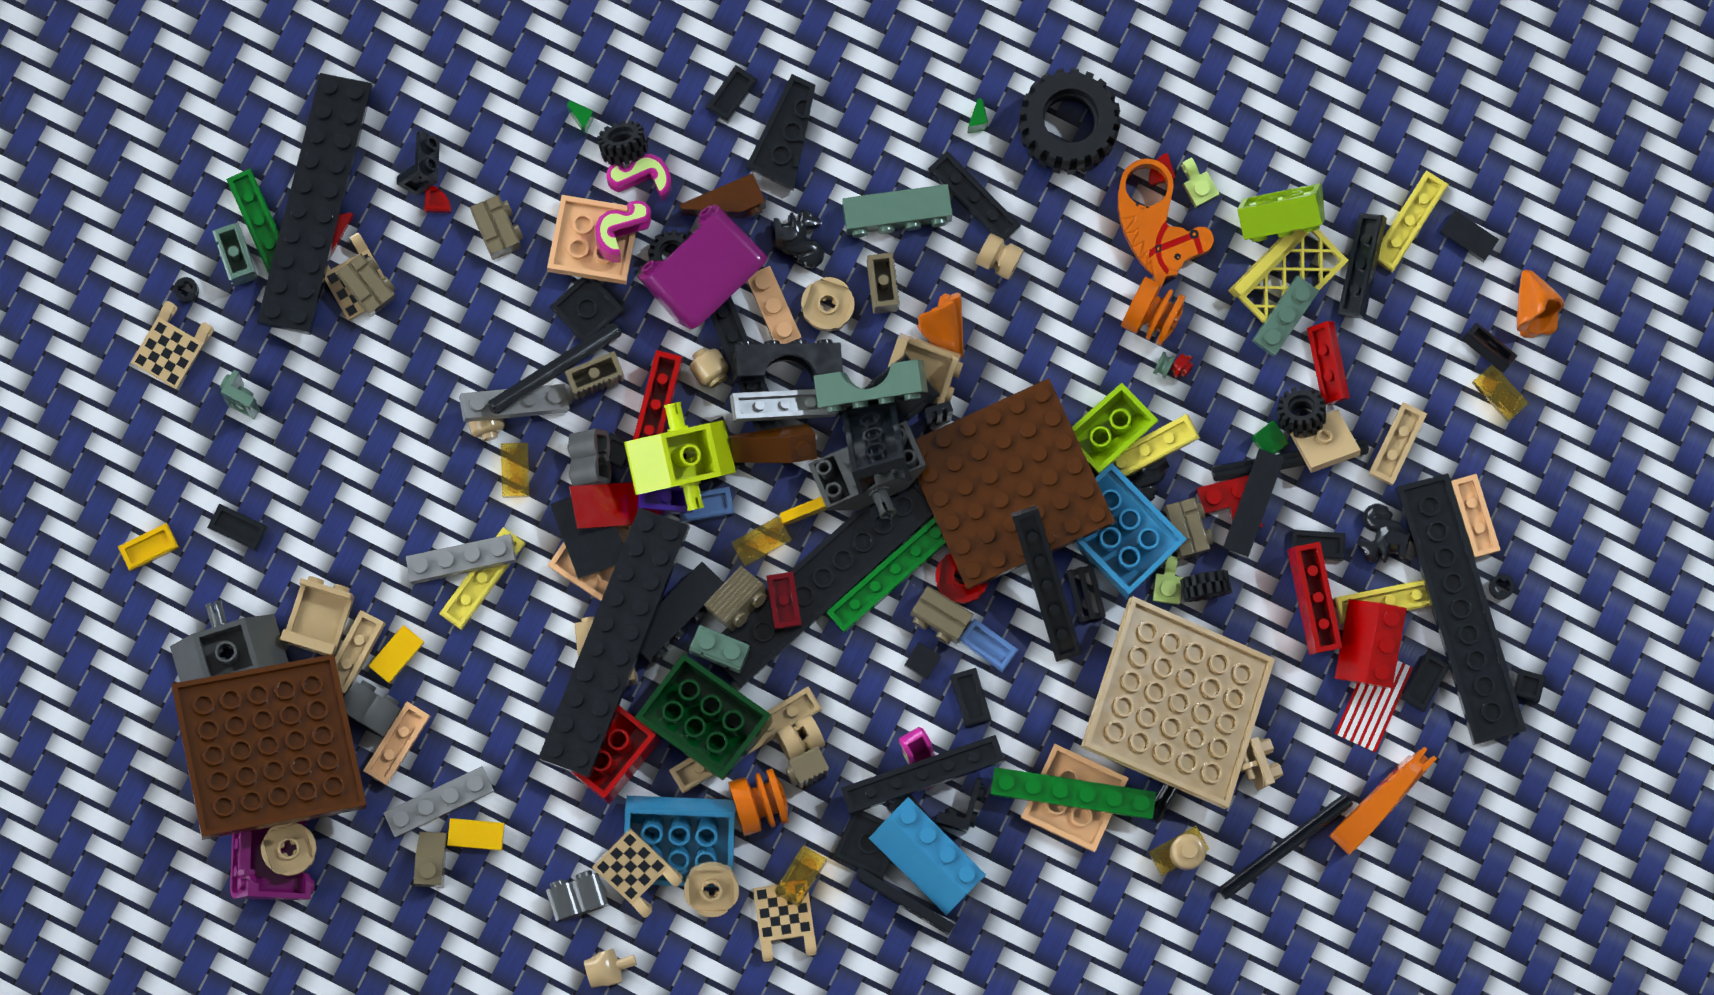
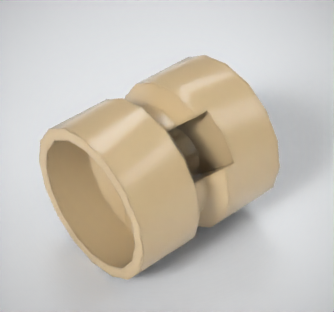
[975,233,1024,281]
[775,714,825,760]

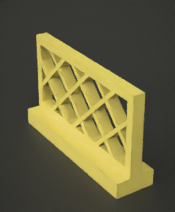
[1228,229,1349,323]

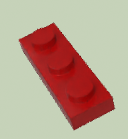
[1307,321,1350,405]

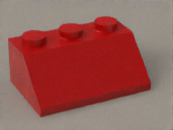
[1334,599,1407,689]
[569,706,661,805]

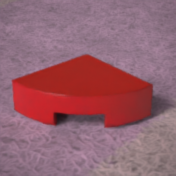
[1148,153,1176,187]
[424,186,452,213]

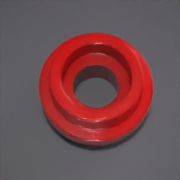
[1170,353,1194,378]

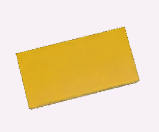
[779,496,827,527]
[118,523,179,572]
[369,625,425,684]
[447,818,505,851]

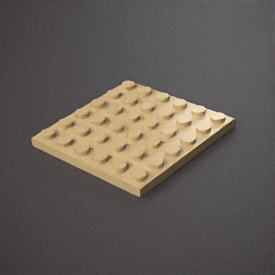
[1081,596,1275,809]

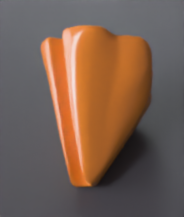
[1516,270,1565,338]
[917,293,963,358]

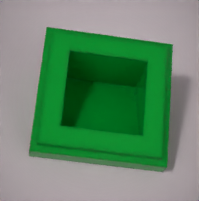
[967,98,988,134]
[567,100,594,135]
[1251,420,1289,454]

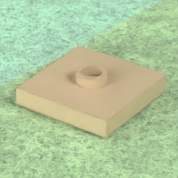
[1290,409,1361,473]

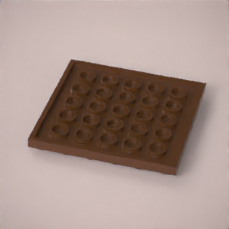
[915,378,1116,591]
[171,654,367,840]

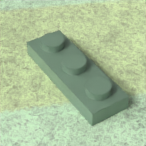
[1252,275,1319,356]

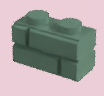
[212,223,258,287]
[689,625,750,674]

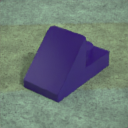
[637,486,693,515]

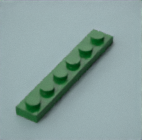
[826,517,946,634]
[990,767,1156,820]

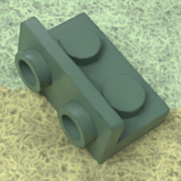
[220,370,260,420]

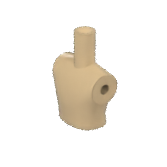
[584,949,637,988]

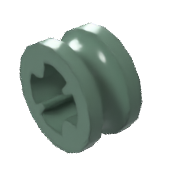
[1153,351,1175,379]

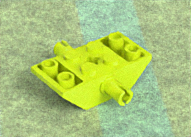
[624,402,736,511]

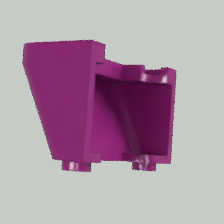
[637,204,768,329]
[230,820,314,900]

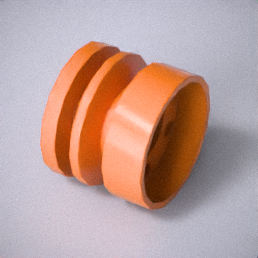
[1121,277,1186,346]
[728,768,789,836]

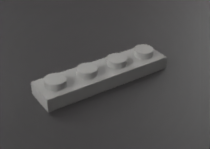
[459,384,570,422]
[730,389,838,422]
[406,534,517,585]
[384,766,494,838]

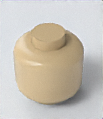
[690,347,730,389]
[468,419,504,441]
[1170,834,1206,870]

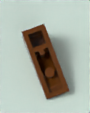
[679,173,766,218]
[729,423,817,463]

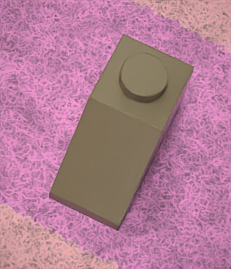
[414,832,447,888]

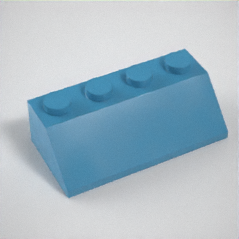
[869,797,986,916]

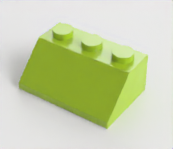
[1237,183,1325,242]
[1072,383,1159,474]

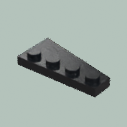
[746,74,816,191]

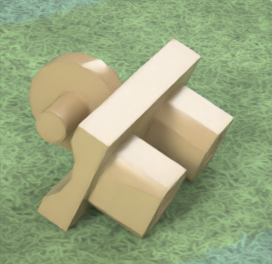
[1240,737,1283,790]

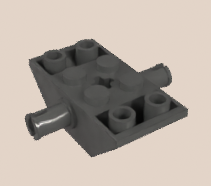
[808,420,927,519]
[170,600,289,682]

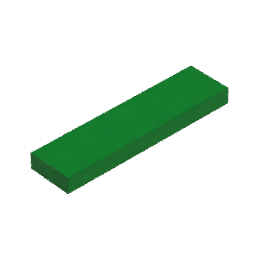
[226,168,279,274]

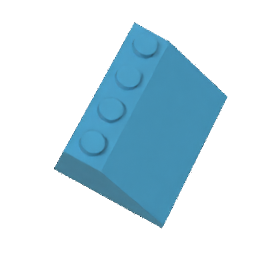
[1072,463,1187,599]
[624,795,736,888]

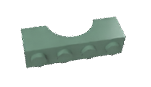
[814,359,928,413]

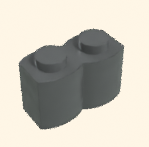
[567,428,612,486]
[344,680,401,738]
[546,870,609,923]

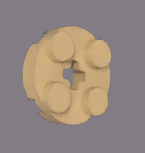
[801,277,855,331]
[261,822,317,877]
[684,862,739,917]

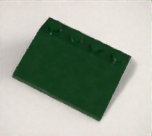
[635,653,773,780]

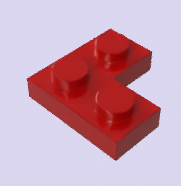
[1196,475,1263,529]

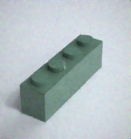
[842,184,952,238]

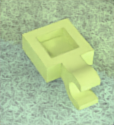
[1181,157,1219,208]
[1152,556,1183,605]

